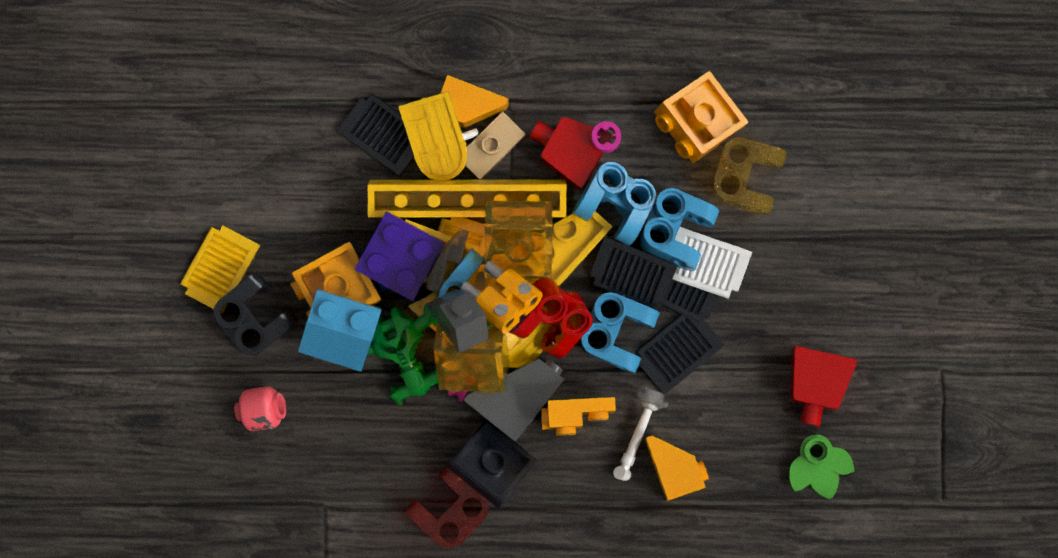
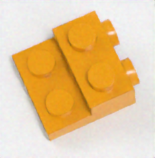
[654,71,749,163]
[290,242,381,317]
[541,397,616,436]

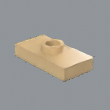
[465,111,526,180]

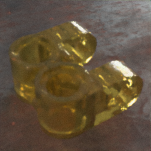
[712,137,788,216]

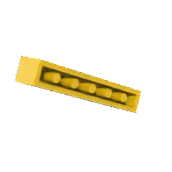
[367,179,566,217]

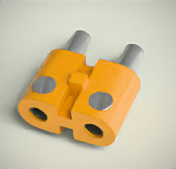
[460,261,542,333]

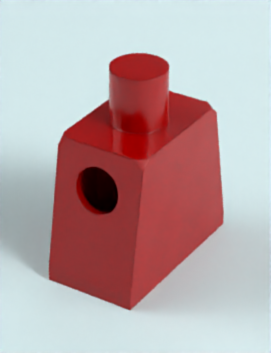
[529,117,612,193]
[790,346,858,427]

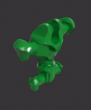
[367,303,448,406]

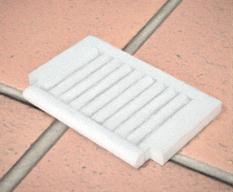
[673,227,752,299]

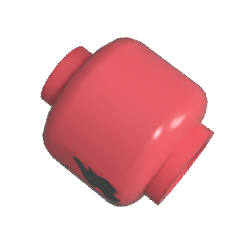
[234,386,286,431]

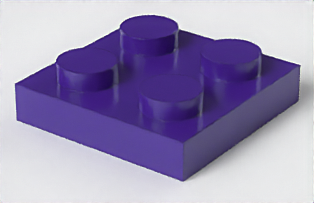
[355,211,445,301]

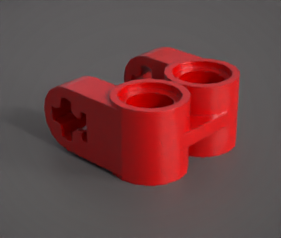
[509,278,593,359]

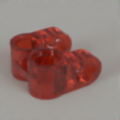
[404,464,490,549]

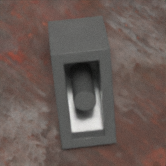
[427,289,489,353]

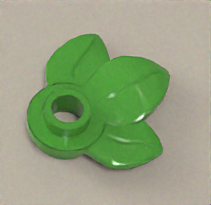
[789,434,854,499]

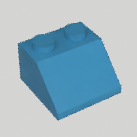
[298,289,381,372]

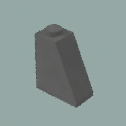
[464,359,565,442]

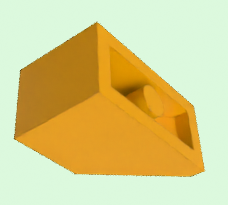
[441,75,509,128]
[645,436,709,501]

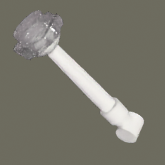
[613,388,669,481]

